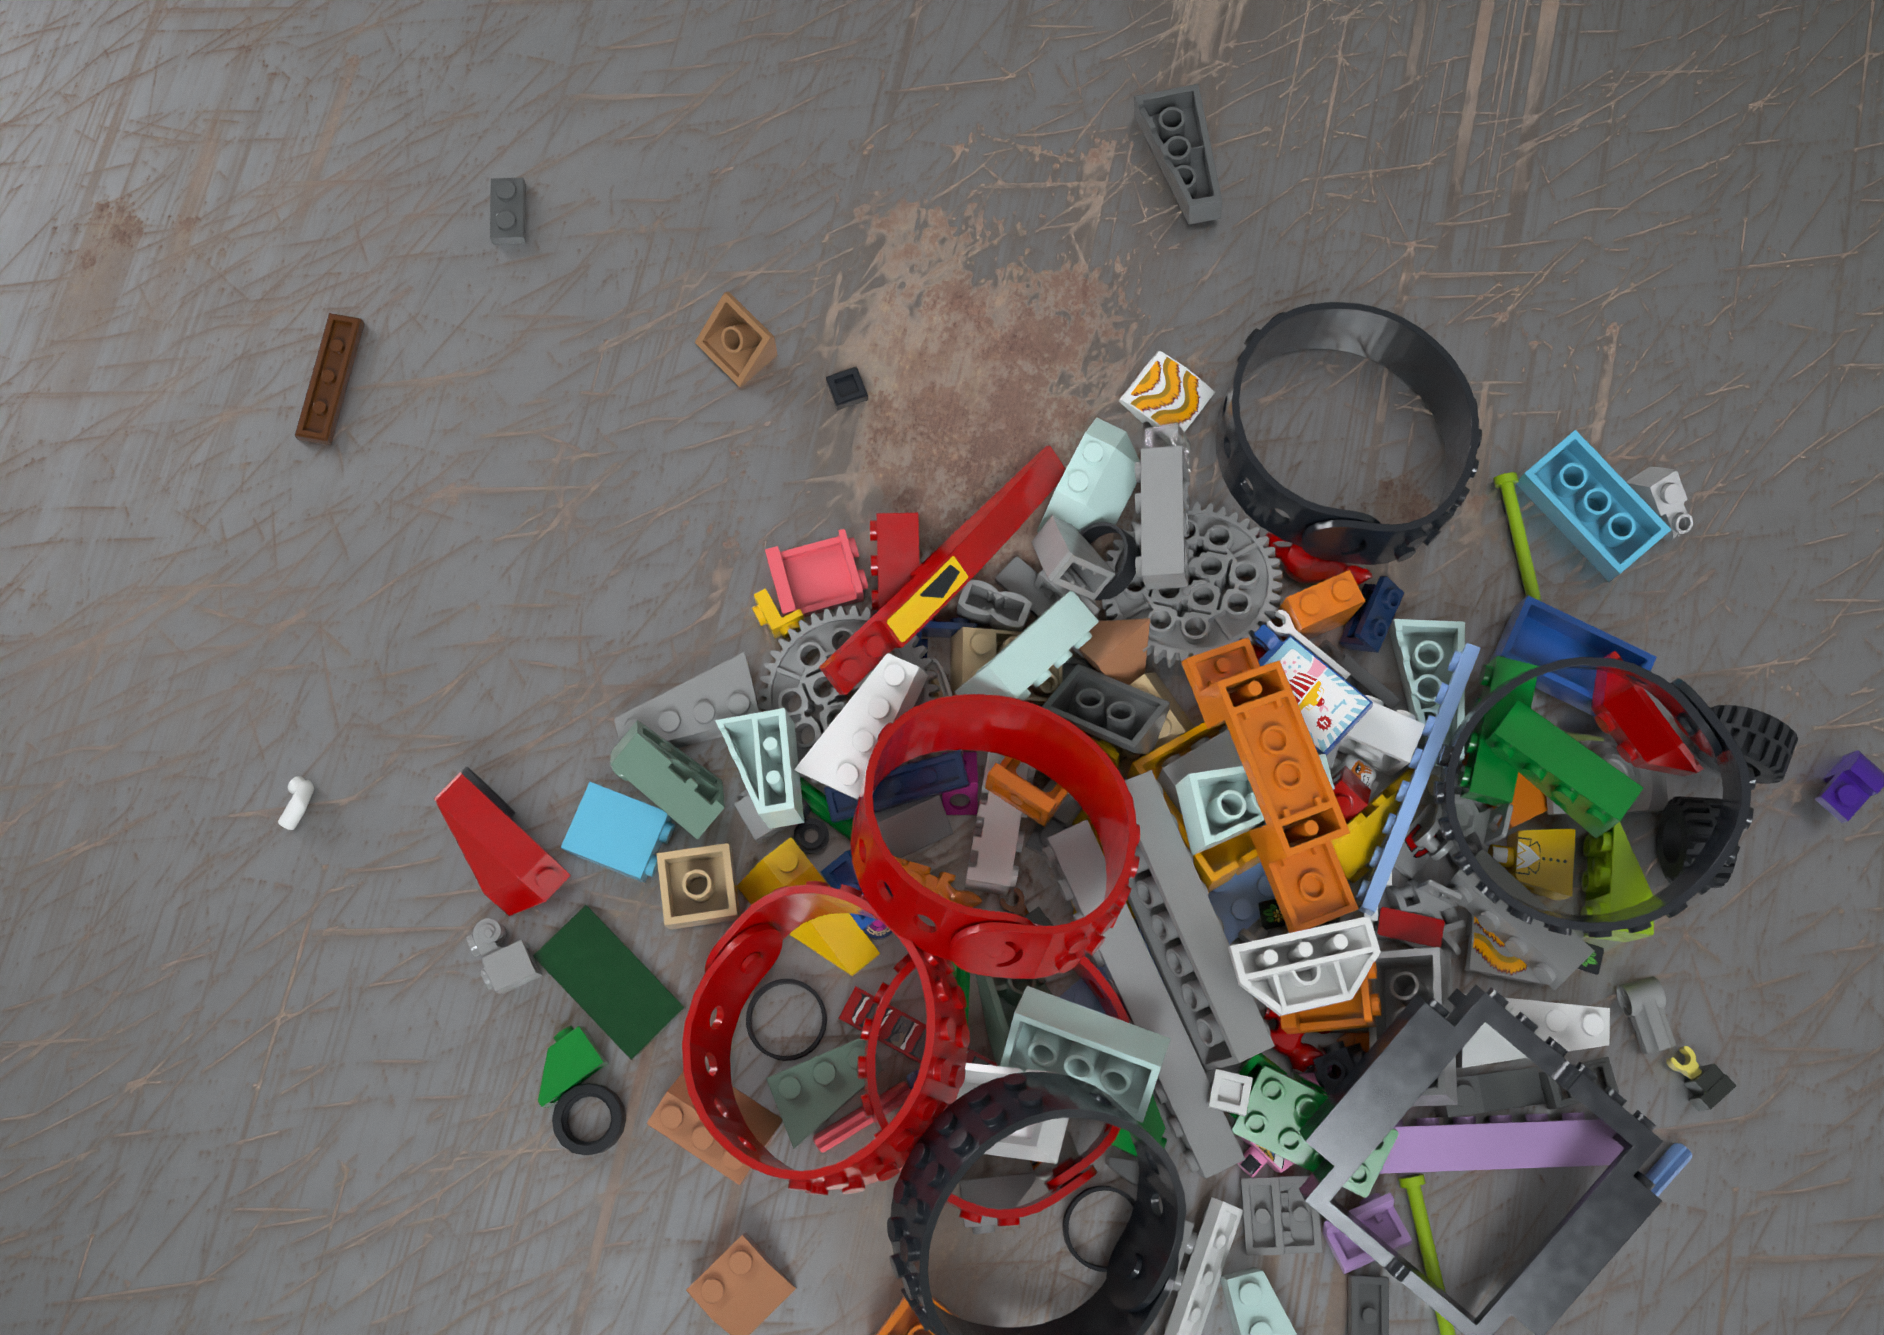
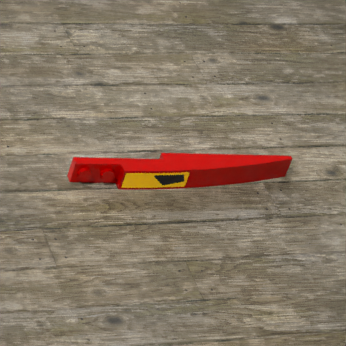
[819,445,1066,695]

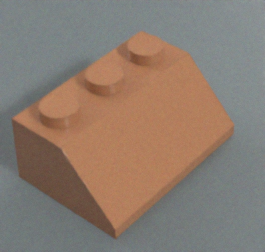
[646,1070,783,1185]

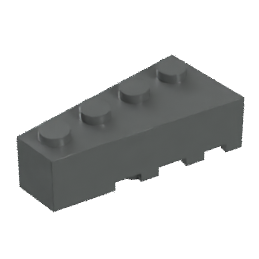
[1134,84,1222,225]

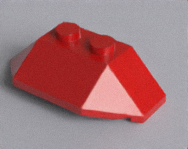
[1591,651,1704,777]

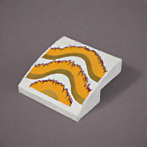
[1119,351,1215,443]

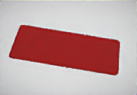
[1377,907,1445,947]

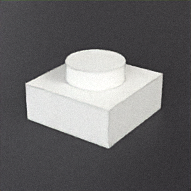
[1208,1069,1253,1116]

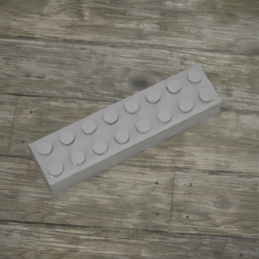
[1125,770,1274,1072]

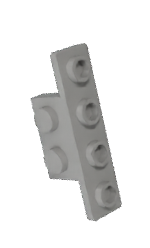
[995,557,1100,664]

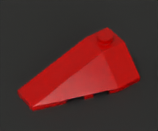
[434,772,571,916]

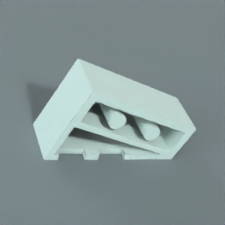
[715,708,804,829]

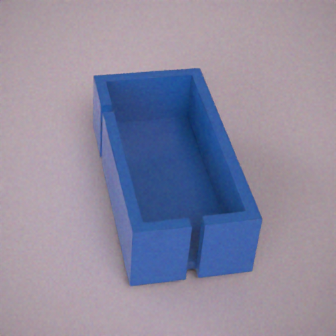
[1490,595,1657,717]

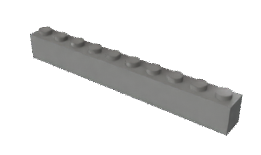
[1042,820,1245,1179]

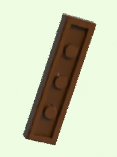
[295,313,365,446]

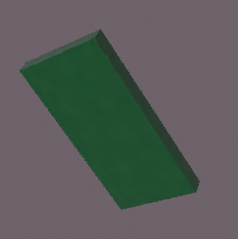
[533,905,686,1060]

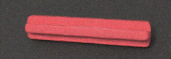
[813,1081,911,1153]

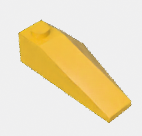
[1331,767,1414,883]

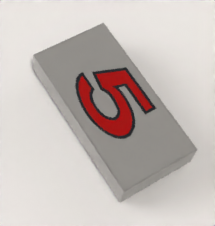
[1394,803,1444,880]

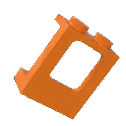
[985,756,1069,827]

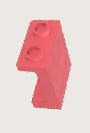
[765,529,868,617]

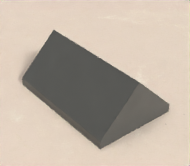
[1042,664,1170,754]

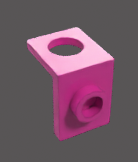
[942,752,978,815]

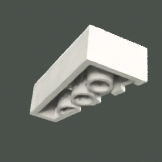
[1453,994,1610,1068]

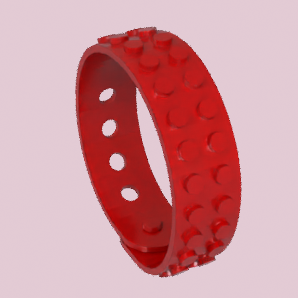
[850,694,1140,979]
[682,881,970,1196]

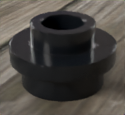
[794,818,829,854]

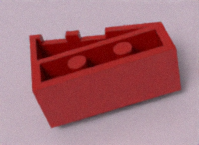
[870,512,920,610]

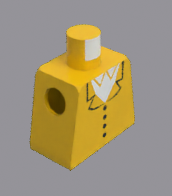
[1487,829,1576,901]

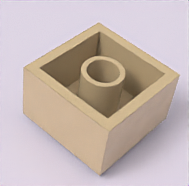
[656,843,741,930]

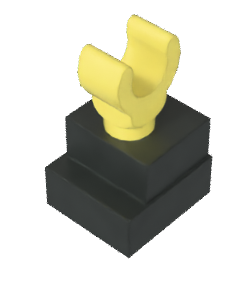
[1666,1046,1736,1111]

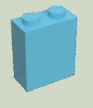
[561,782,675,883]

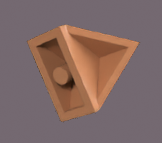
[1077,618,1150,685]

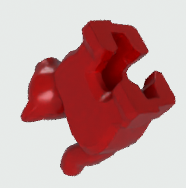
[1263,1007,1330,1073]

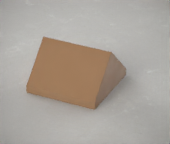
[695,291,778,387]

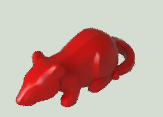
[1265,532,1373,585]

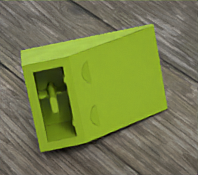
[1580,822,1654,942]

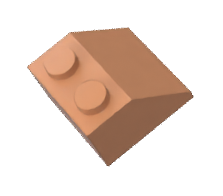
[686,1233,796,1335]

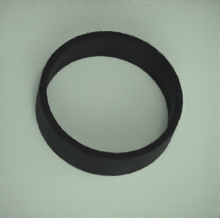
[1080,522,1139,601]
[746,979,827,1061]
[1063,1186,1136,1272]

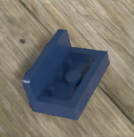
[1339,576,1404,653]

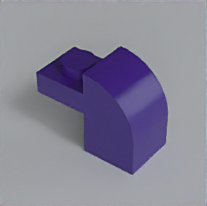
[1814,750,1884,823]

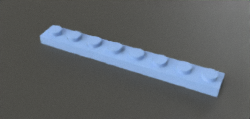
[1355,643,1481,916]

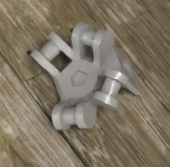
[1413,774,1513,866]
[1375,879,1467,958]

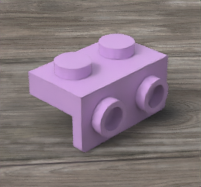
[1323,1193,1412,1274]

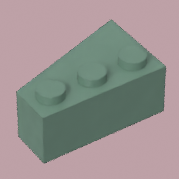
[610,720,725,840]
[766,1038,883,1149]

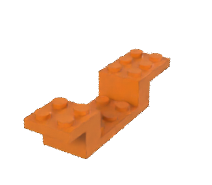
[1181,637,1359,933]

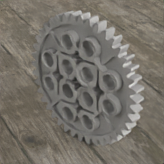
[1102,502,1283,669]
[758,606,941,787]

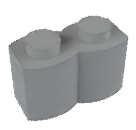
[957,580,1032,632]

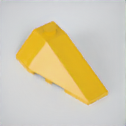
[737,837,880,977]

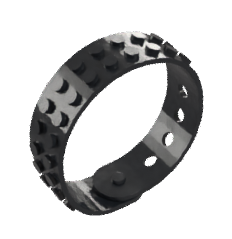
[1215,302,1482,565]
[1433,657,1755,938]
[887,1072,1186,1335]

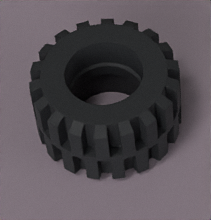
[1693,705,1798,784]
[1657,796,1738,888]

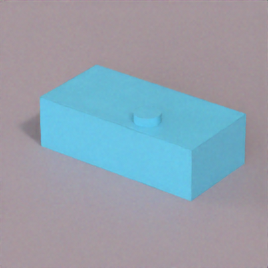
[1516,430,1672,582]

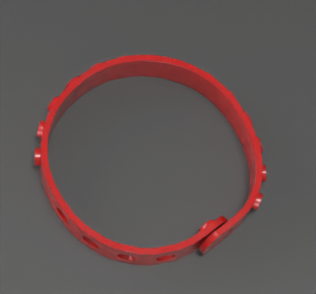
[857,923,1129,1226]

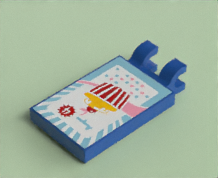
[1254,624,1373,756]

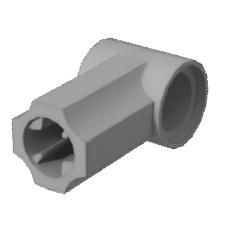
[1616,976,1676,1054]

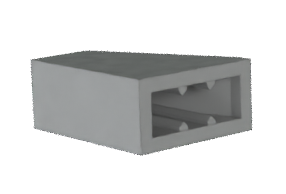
[1031,516,1115,600]

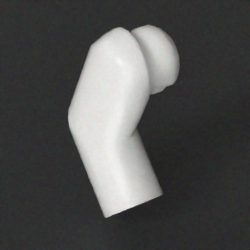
[278,776,314,830]

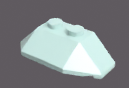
[1037,417,1140,533]

